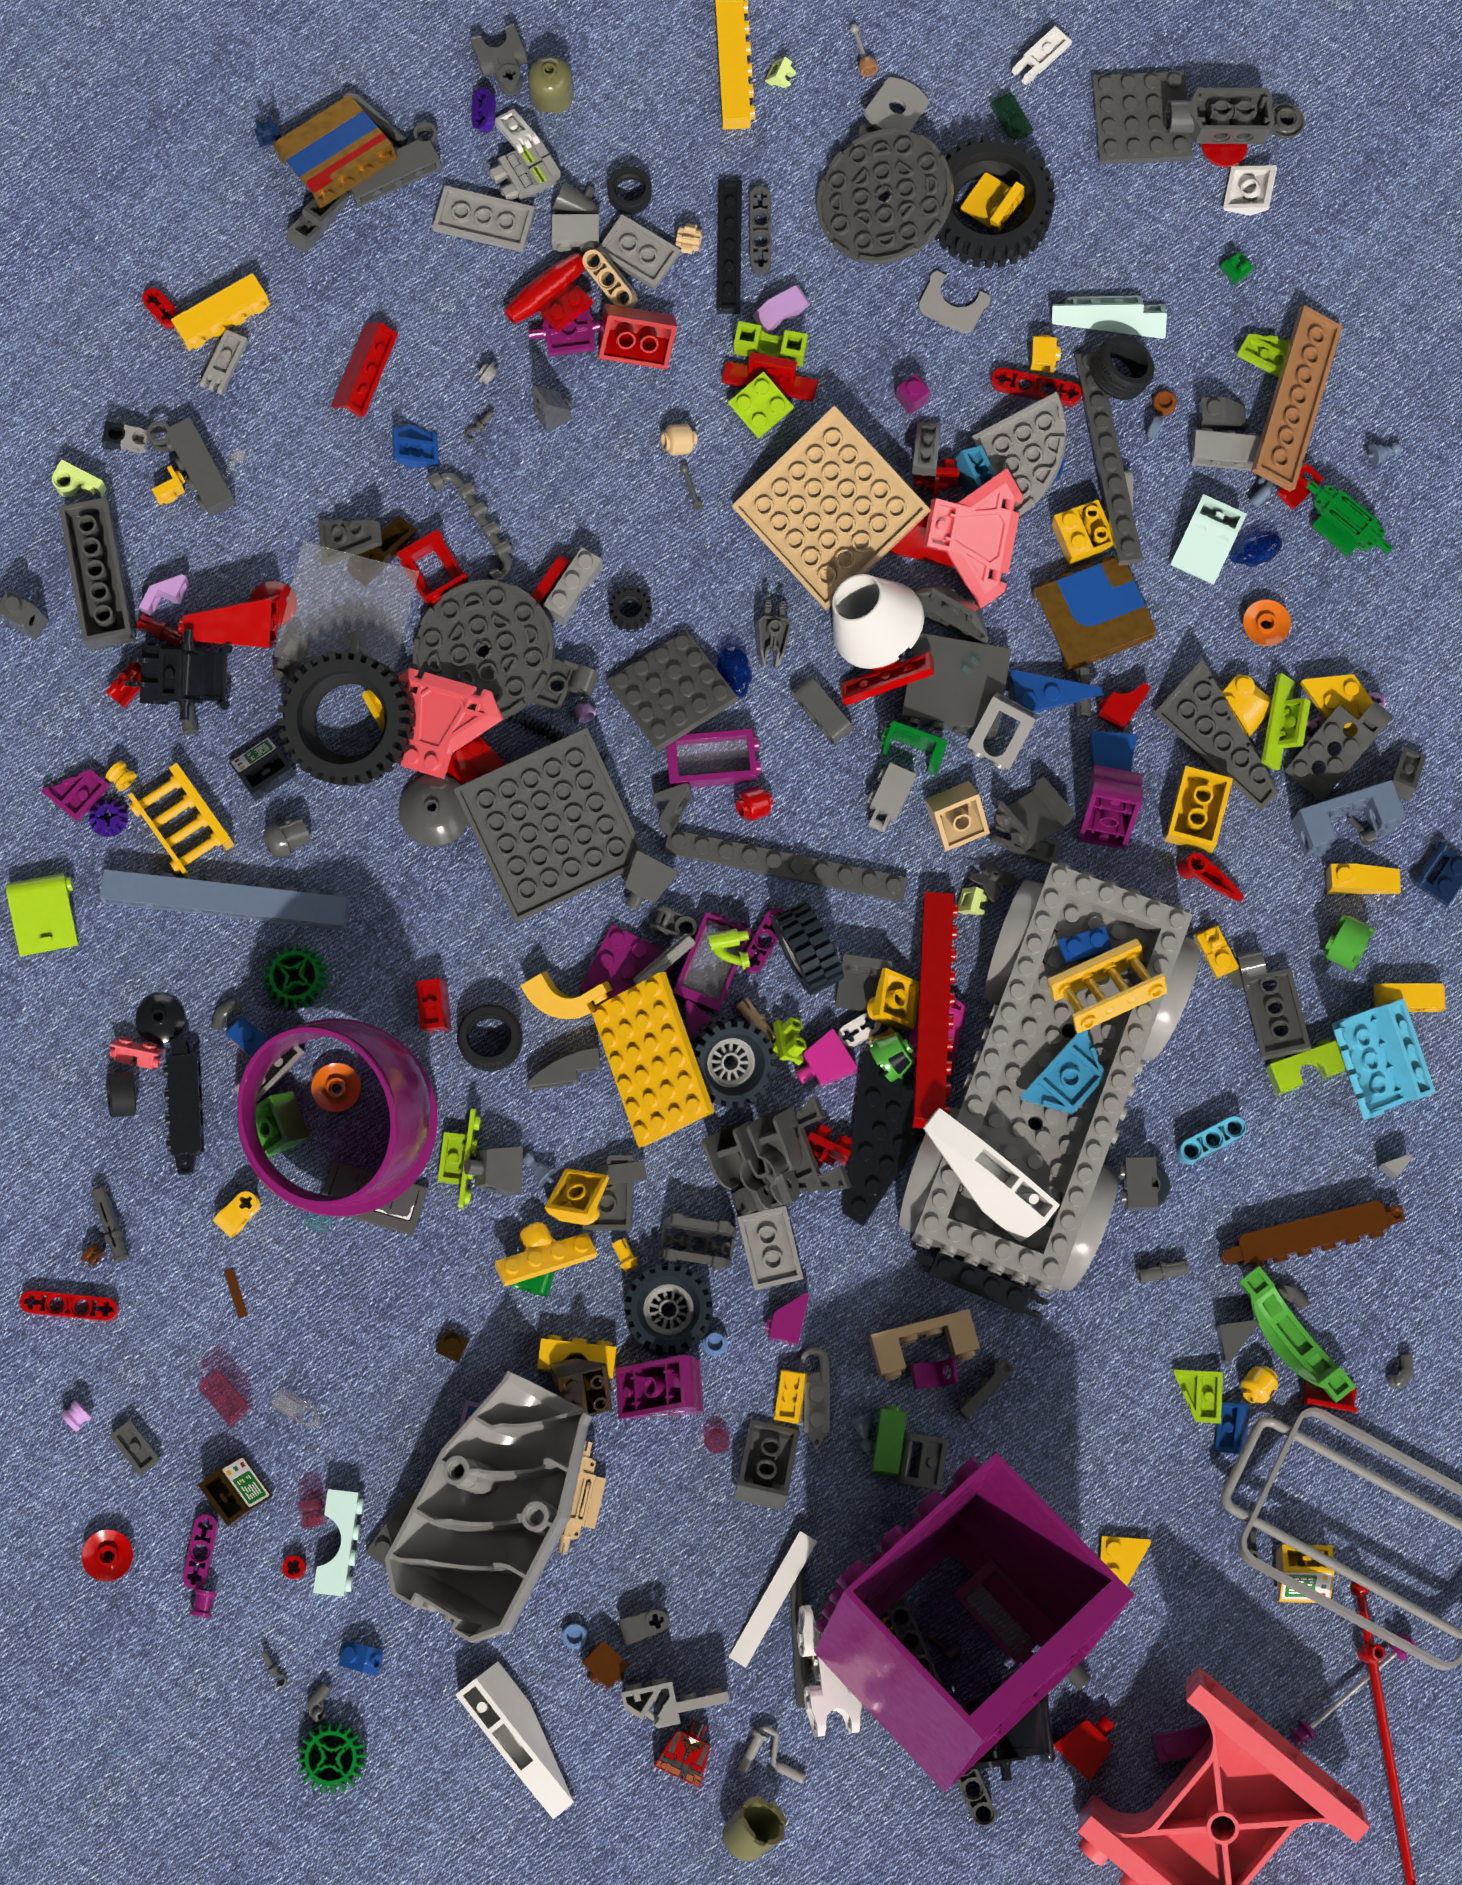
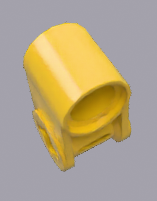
[213,1191,260,1238]

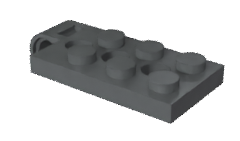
[531,659,600,713]
[1285,701,1394,801]
[1237,949,1311,1061]

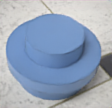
[702,1331,728,1357]

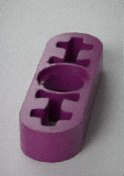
[745,908,784,974]
[183,1514,219,1589]

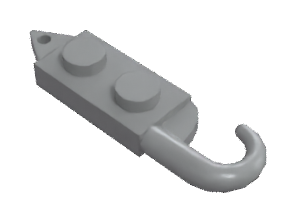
[800,1347,830,1450]

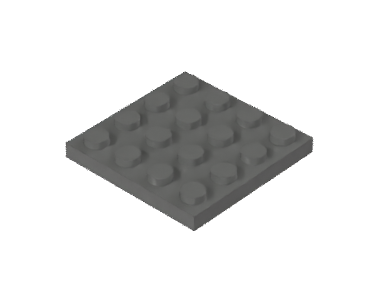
[1092,71,1193,165]
[606,630,738,752]

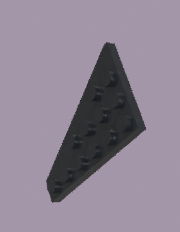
[842,1051,946,1227]

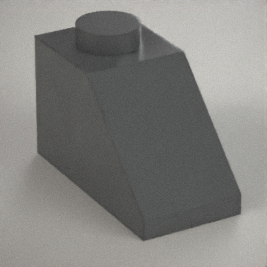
[1197,397,1246,430]

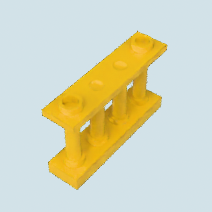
[128,763,234,876]
[1048,938,1167,1034]

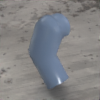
[1249,477,1274,508]

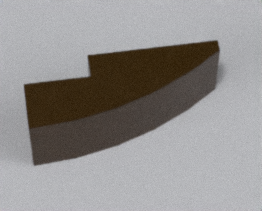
[348,516,417,587]

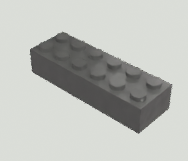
[59,497,136,650]

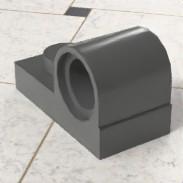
[1390,747,1426,802]

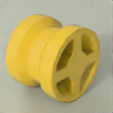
[105,761,137,792]

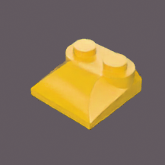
[1223,673,1272,738]
[867,968,919,1030]
[544,1168,609,1225]

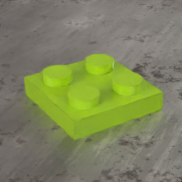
[728,371,795,439]

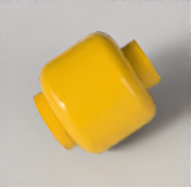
[1240,1365,1279,1404]

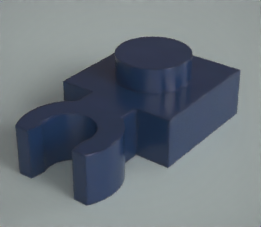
[254,116,281,147]

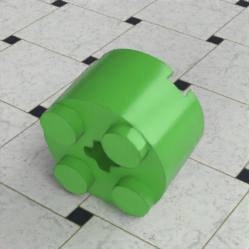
[1323,914,1376,972]

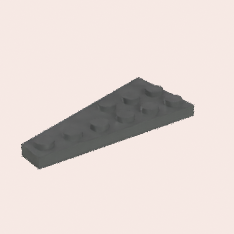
[1154,658,1279,810]

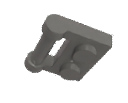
[895,1432,948,1491]

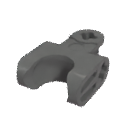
[470,23,528,96]

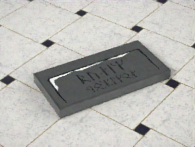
[322,1160,428,1236]

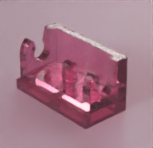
[198,1369,252,1427]

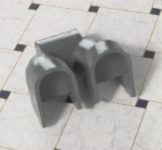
[702,1106,802,1212]

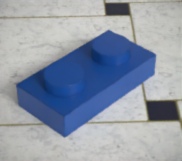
[1057,926,1113,965]

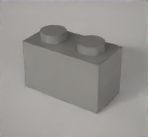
[552,214,600,253]

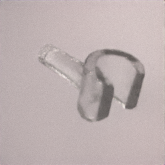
[222,449,247,480]

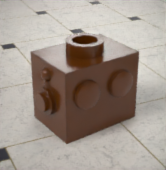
[581,1640,630,1690]

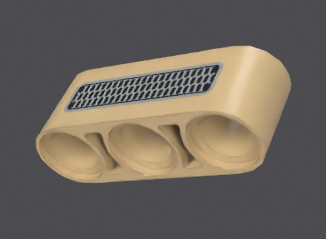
[582,250,638,308]

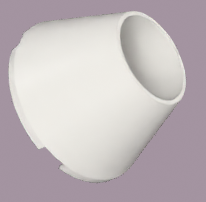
[832,574,924,669]

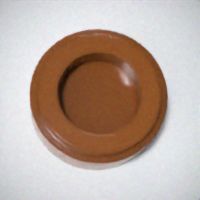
[1152,391,1177,416]

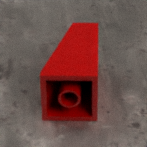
[178,595,280,648]

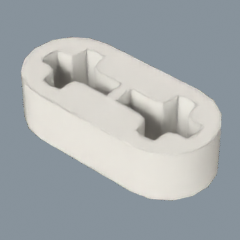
[838,1012,881,1048]

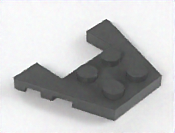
[793,1096,852,1192]

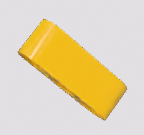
[1373,983,1446,1012]

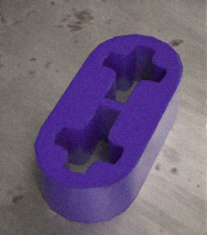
[472,88,496,133]

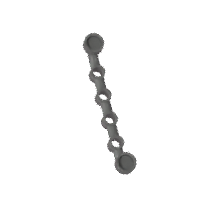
[427,471,513,583]

